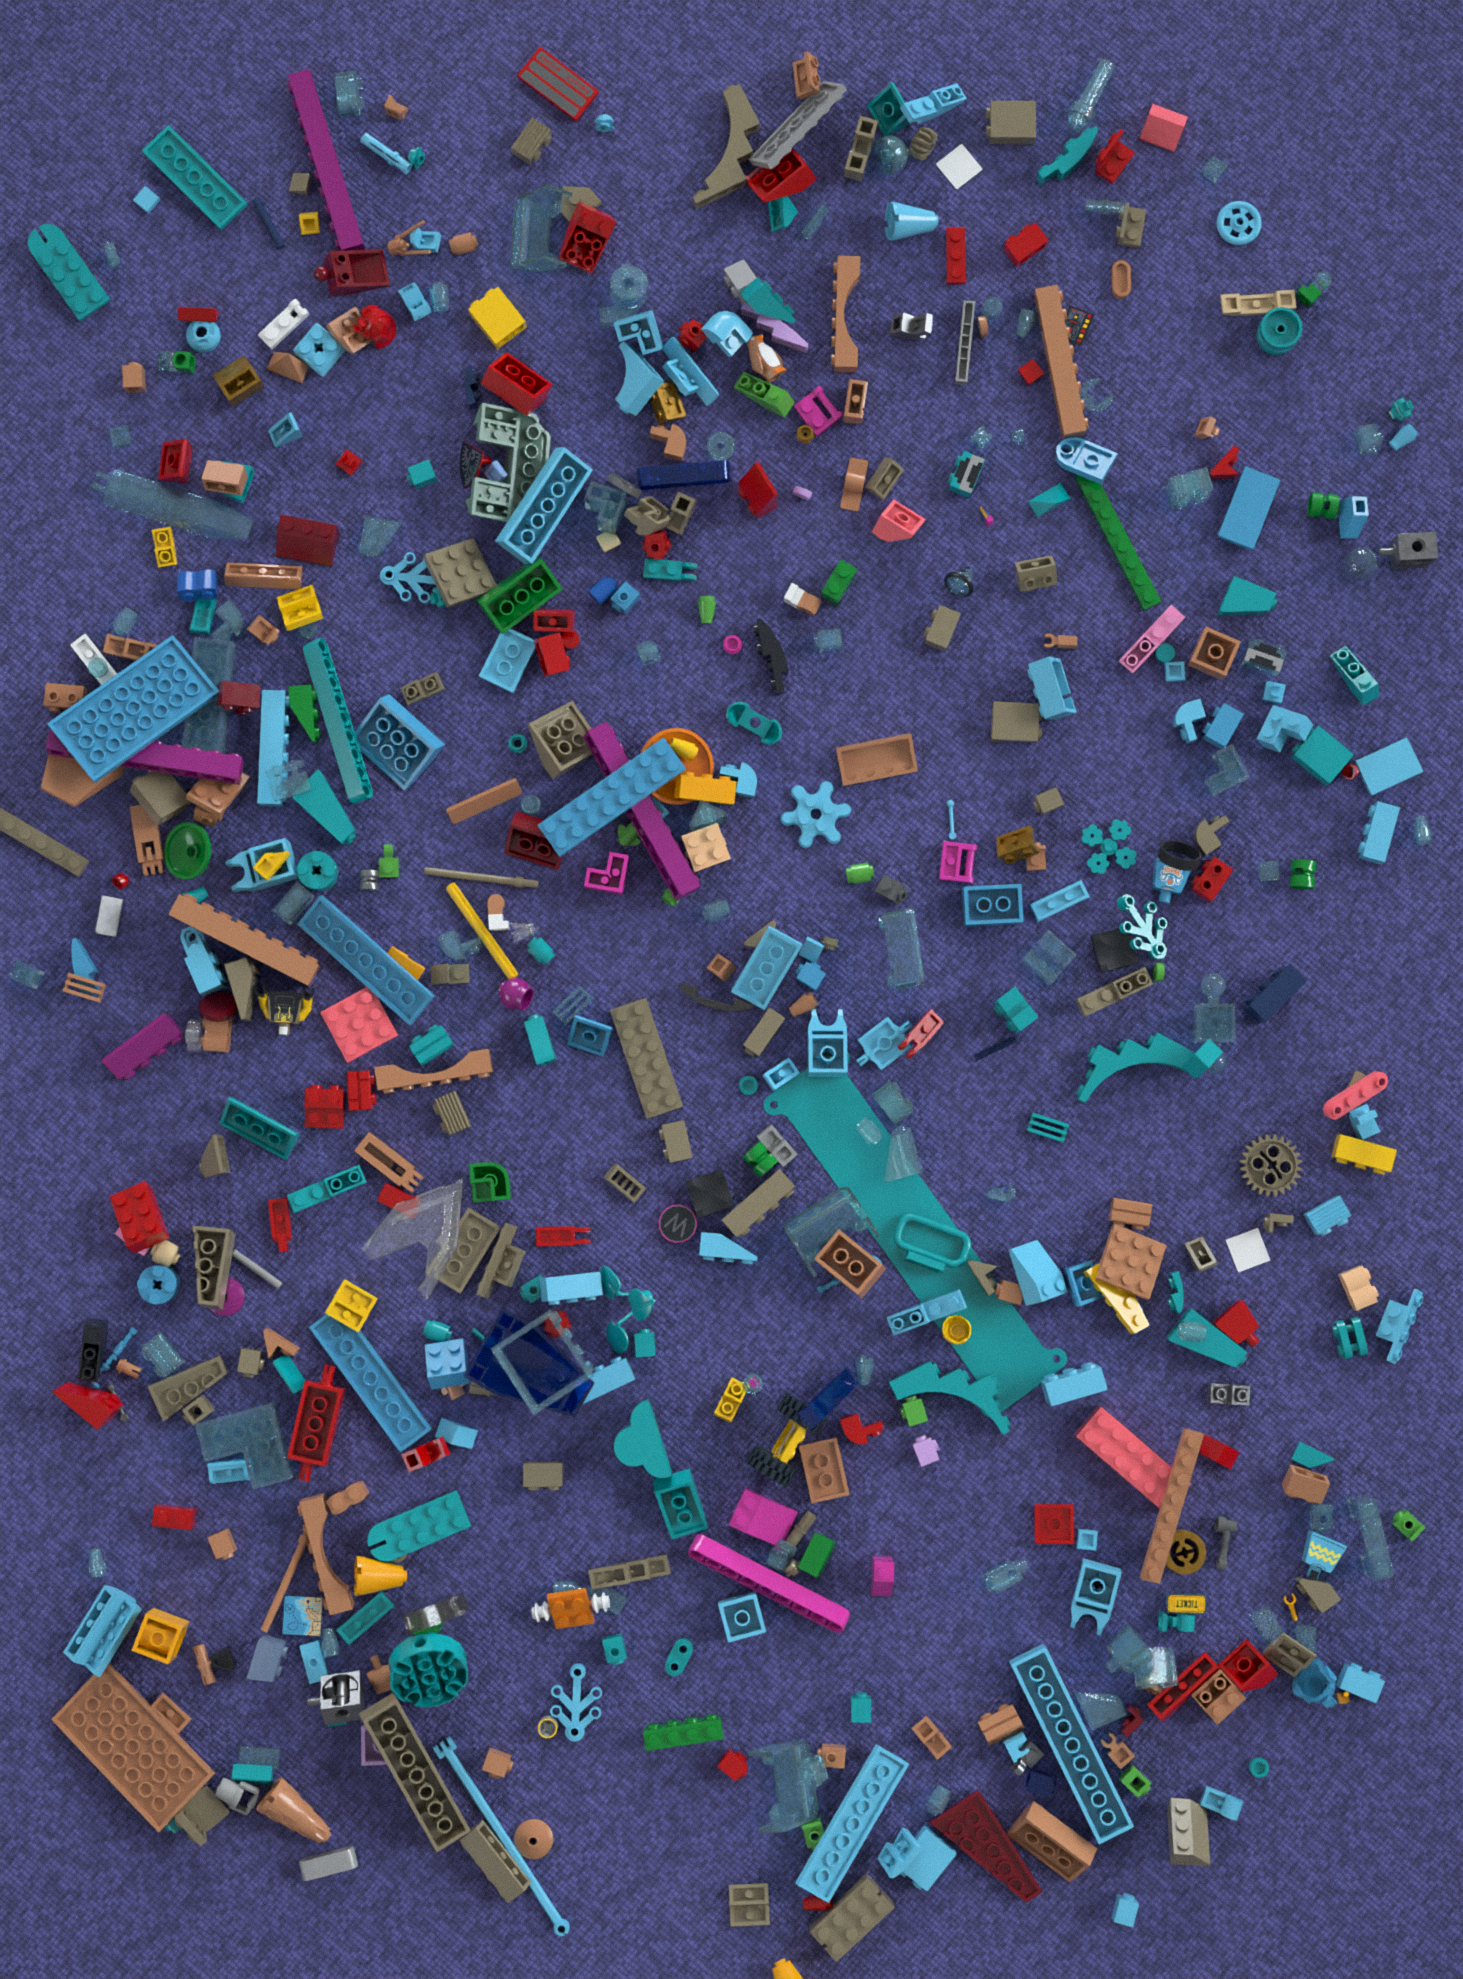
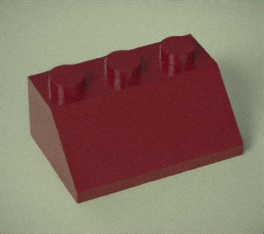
[276,514,339,567]
[504,811,563,870]

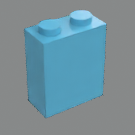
[900,1825,956,1891]

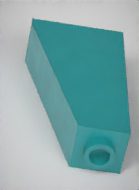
[292,769,357,846]
[1165,1308,1247,1368]

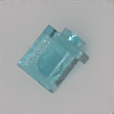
[986,1182,1016,1203]
[766,1539,797,1572]
[1294,1625,1317,1652]

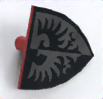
[460,441,491,489]

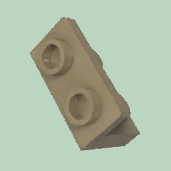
[1115,202,1146,248]

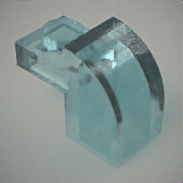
[211,599,245,644]
[438,930,483,961]

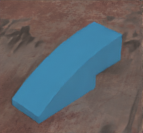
[71,938,100,1000]

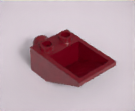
[314,249,390,296]

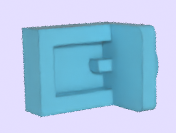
[410,228,442,253]

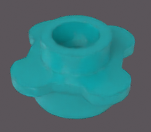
[408,147,425,169]

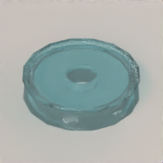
[707,432,735,461]

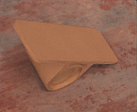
[840,458,868,511]

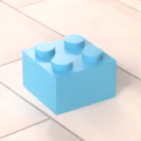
[718,1591,766,1643]

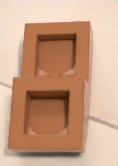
[911,1716,952,1760]

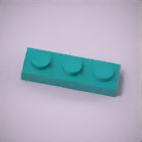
[337,1591,395,1645]

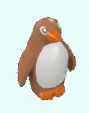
[747,334,786,383]

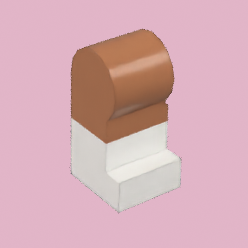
[784,583,822,616]
[488,894,510,931]

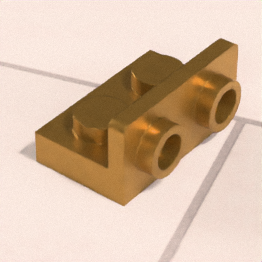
[649,381,686,426]
[996,825,1040,864]

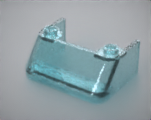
[510,184,573,272]
[878,907,925,992]
[784,1187,880,1277]
[748,1741,818,1833]

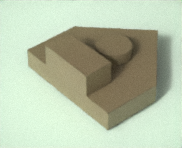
[561,186,602,222]

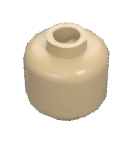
[150,1240,181,1267]

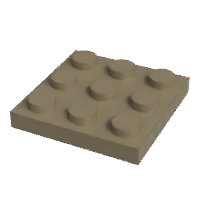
[423,538,496,608]

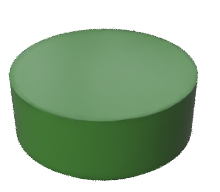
[1152,962,1165,982]

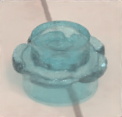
[299,622,318,639]

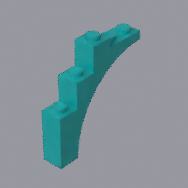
[1076,1033,1195,1103]
[888,1360,1011,1435]

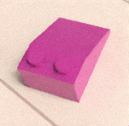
[729,1487,798,1548]

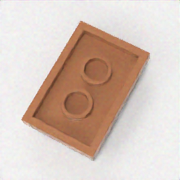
[186,772,250,818]
[799,1437,850,1503]

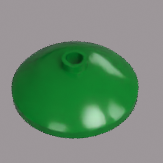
[164,822,211,880]

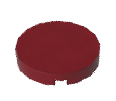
[199,992,238,1022]

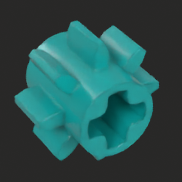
[1389,398,1414,422]
[429,587,447,609]

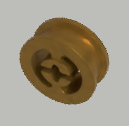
[1166,1529,1206,1575]

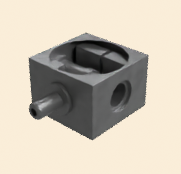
[1379,532,1438,569]
[307,1671,365,1725]

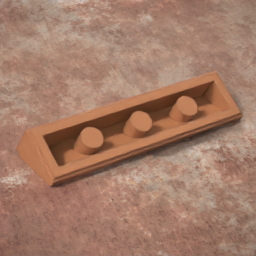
[224,563,302,590]
[446,778,522,824]

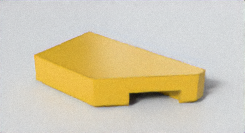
[253,851,291,881]

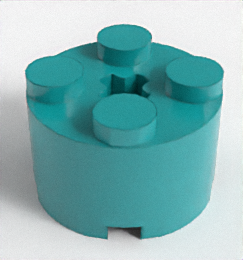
[297,851,338,891]

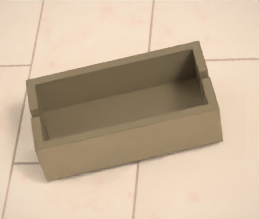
[809,1873,895,1962]

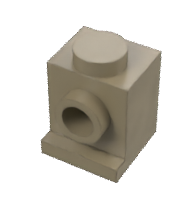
[182,1395,216,1426]

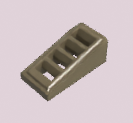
[603,1163,646,1203]

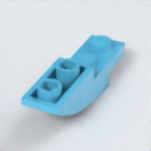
[900,84,967,124]
[887,1289,967,1336]

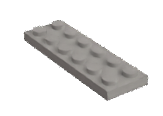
[748,81,847,169]

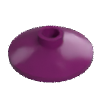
[211,1277,245,1316]

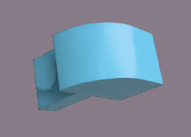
[398,282,431,321]
[1173,699,1206,744]
[720,763,757,799]
[1349,1104,1380,1140]

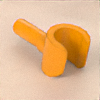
[1283,1594,1298,1621]
[1336,1691,1350,1704]

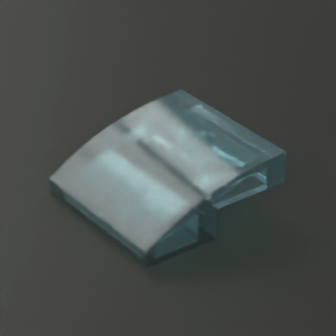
[1021,930,1077,986]
[1131,1647,1178,1690]

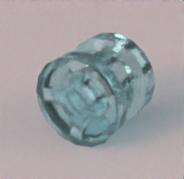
[970,426,994,450]
[521,795,541,816]

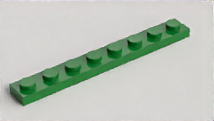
[1075,475,1161,611]

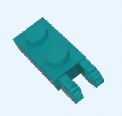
[643,558,697,582]

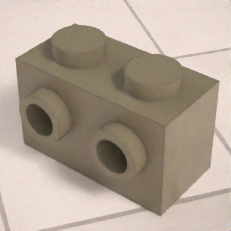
[1015,555,1057,592]

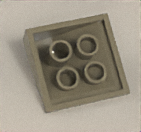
[528,701,593,780]

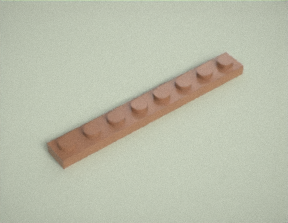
[1140,1428,1204,1584]

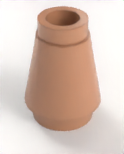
[789,992,819,1017]

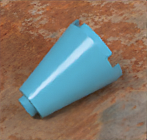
[885,202,938,241]

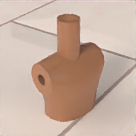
[367,1655,391,1694]

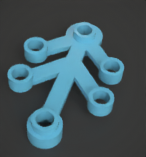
[380,552,436,604]
[550,1663,602,1742]

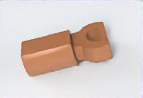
[1044,633,1077,649]

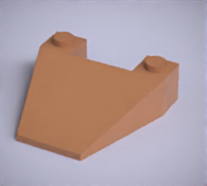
[41,755,128,807]

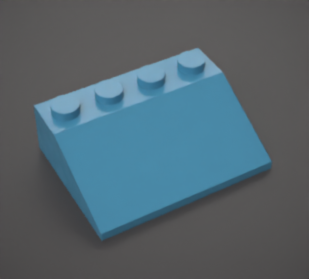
[355,694,445,791]

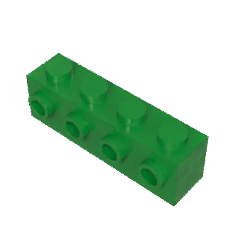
[643,1714,724,1751]

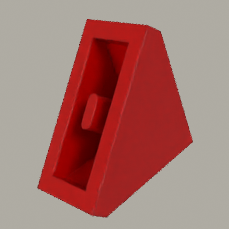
[1199,1434,1239,1470]

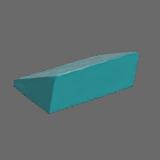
[272,1354,306,1394]
[232,1764,273,1785]

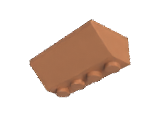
[1007,1801,1097,1882]

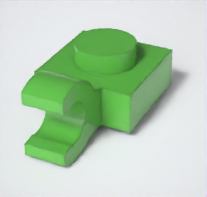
[379,844,399,878]

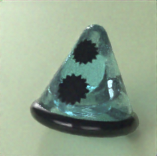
[944,566,974,597]

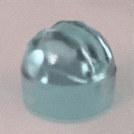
[1011,428,1025,444]

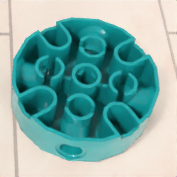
[389,1632,468,1708]

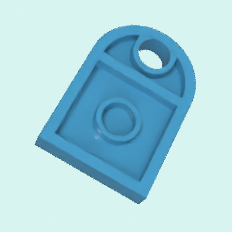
[1055,437,1117,484]

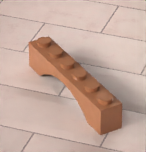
[831,256,860,373]
[374,1049,494,1094]
[297,1493,355,1615]

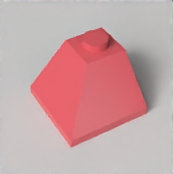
[872,500,926,542]

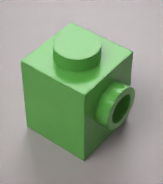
[900,1395,928,1426]

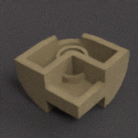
[624,496,671,535]

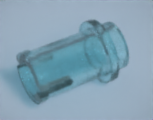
[103,242,121,268]

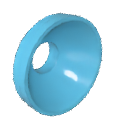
[186,321,221,353]

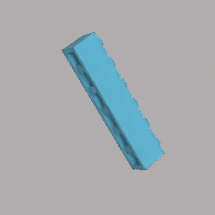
[257,690,290,807]

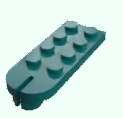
[28,224,111,322]
[367,1490,471,1561]

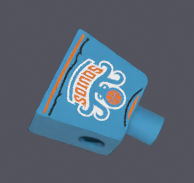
[1152,856,1191,904]

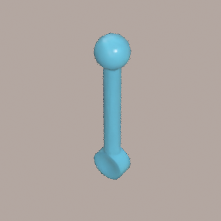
[947,800,956,840]

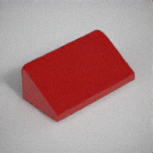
[177,307,219,322]

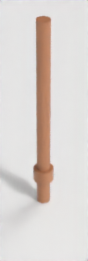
[260,1533,310,1633]

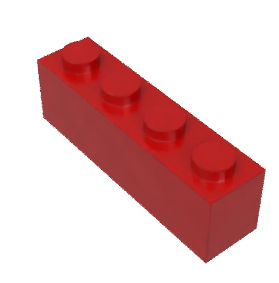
[1147,1652,1219,1723]

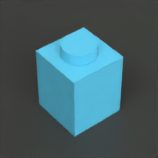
[1111,1893,1139,1927]

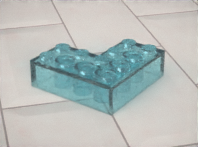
[195,1402,294,1490]

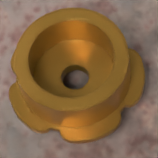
[796,425,815,444]

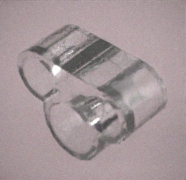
[185,1020,203,1052]

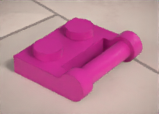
[793,386,843,437]
[939,841,977,884]

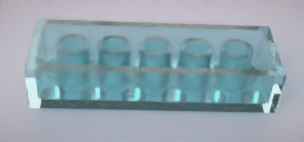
[182,638,236,754]

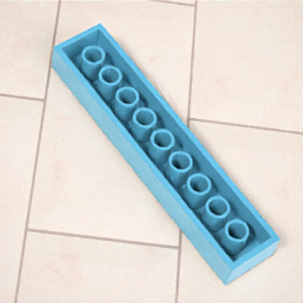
[1009,1644,1134,1844]

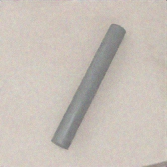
[232,1250,283,1289]

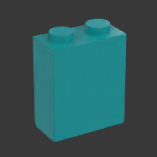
[1291,725,1354,786]

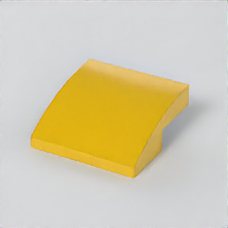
[277,585,323,631]
[325,1279,378,1332]

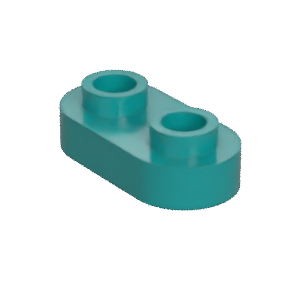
[665,1638,693,1676]

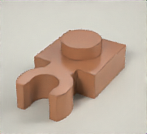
[1100,1732,1135,1769]

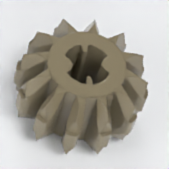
[909,126,937,161]

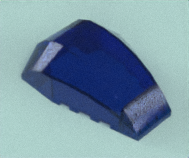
[463,1307,595,1417]

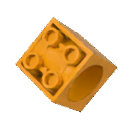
[131,1608,190,1664]

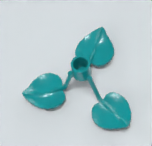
[600,1265,655,1354]

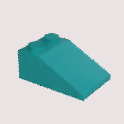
[653,1468,709,1539]

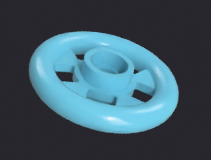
[1217,201,1262,245]

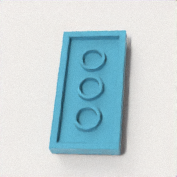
[731,926,802,1010]

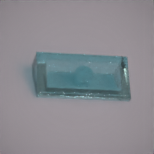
[1250,1605,1284,1646]

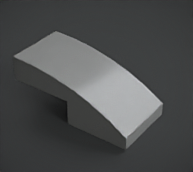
[756,1124,798,1167]

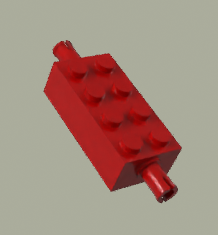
[287,1364,346,1482]

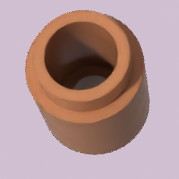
[449,232,478,255]

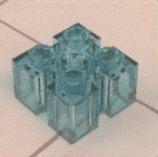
[1164,467,1213,509]

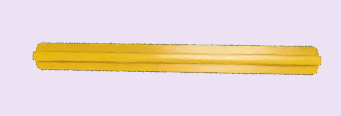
[446,882,518,979]

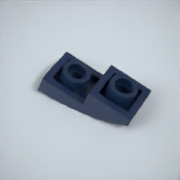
[465,365,480,410]

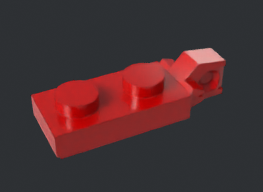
[268,1198,292,1253]

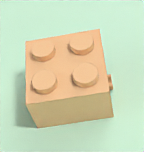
[681,823,731,873]

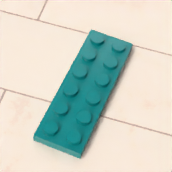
[142,125,248,230]

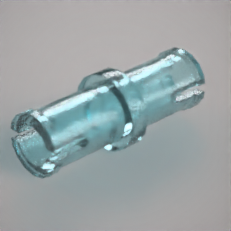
[1085,199,1125,214]

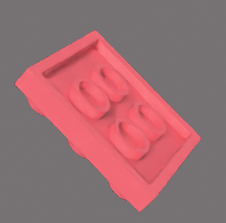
[320,987,399,1063]

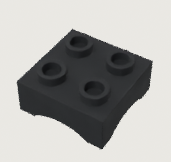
[1090,926,1139,973]
[685,1169,734,1218]

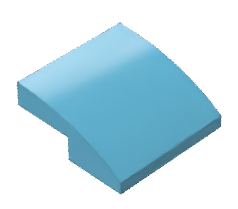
[877,1827,921,1878]

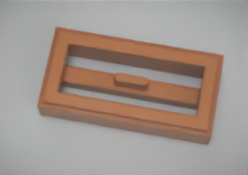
[63,973,106,1003]

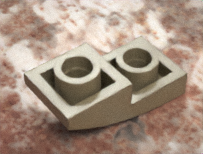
[400,672,445,705]

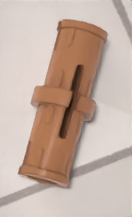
[192,1643,216,1685]

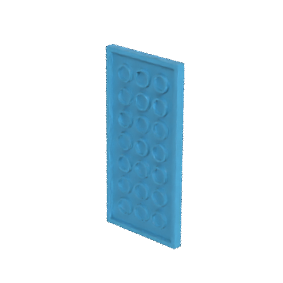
[47,635,219,783]

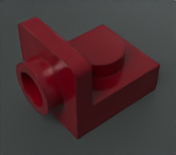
[1120,1704,1144,1737]

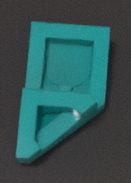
[1291,1442,1334,1468]

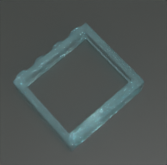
[491,1309,595,1415]

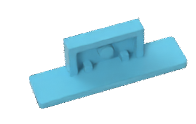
[662,337,719,406]
[1376,1289,1423,1364]

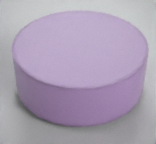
[793,486,812,500]

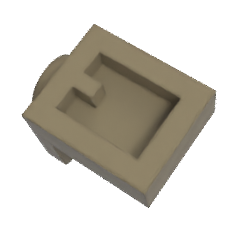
[1263,1213,1294,1233]

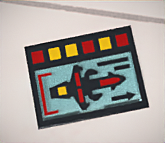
[1065,306,1094,345]

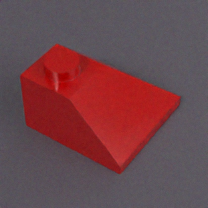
[1218,1639,1278,1692]

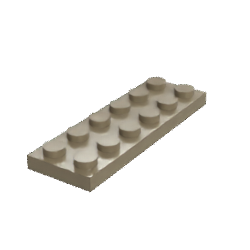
[610,998,683,1119]

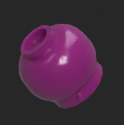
[498,977,534,1011]

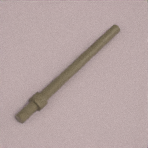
[424,867,539,888]

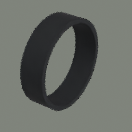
[1157,840,1202,871]

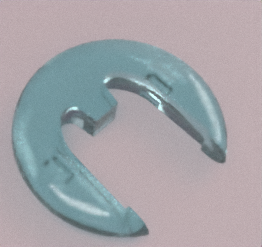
[1079,379,1113,412]

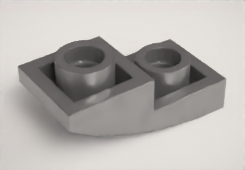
[1207,1383,1250,1406]

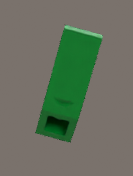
[288,685,321,745]

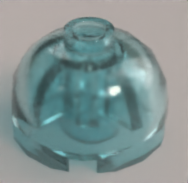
[874,136,909,175]

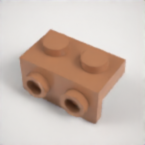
[793,51,821,100]

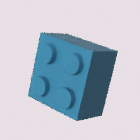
[425,1338,470,1390]

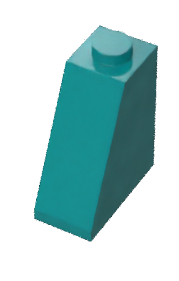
[1217,576,1277,616]
[524,1014,557,1067]

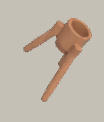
[388,220,431,256]

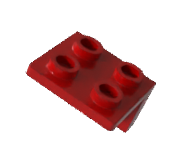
[1094,129,1135,185]

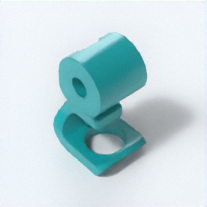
[1158,1611,1195,1632]

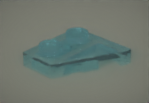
[358,516,402,558]

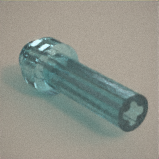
[1067,59,1115,132]

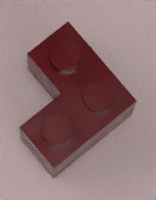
[216,681,260,716]

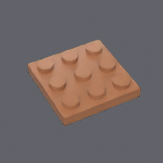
[1095,1224,1167,1300]

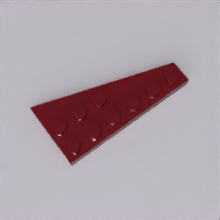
[929,1789,1043,1903]

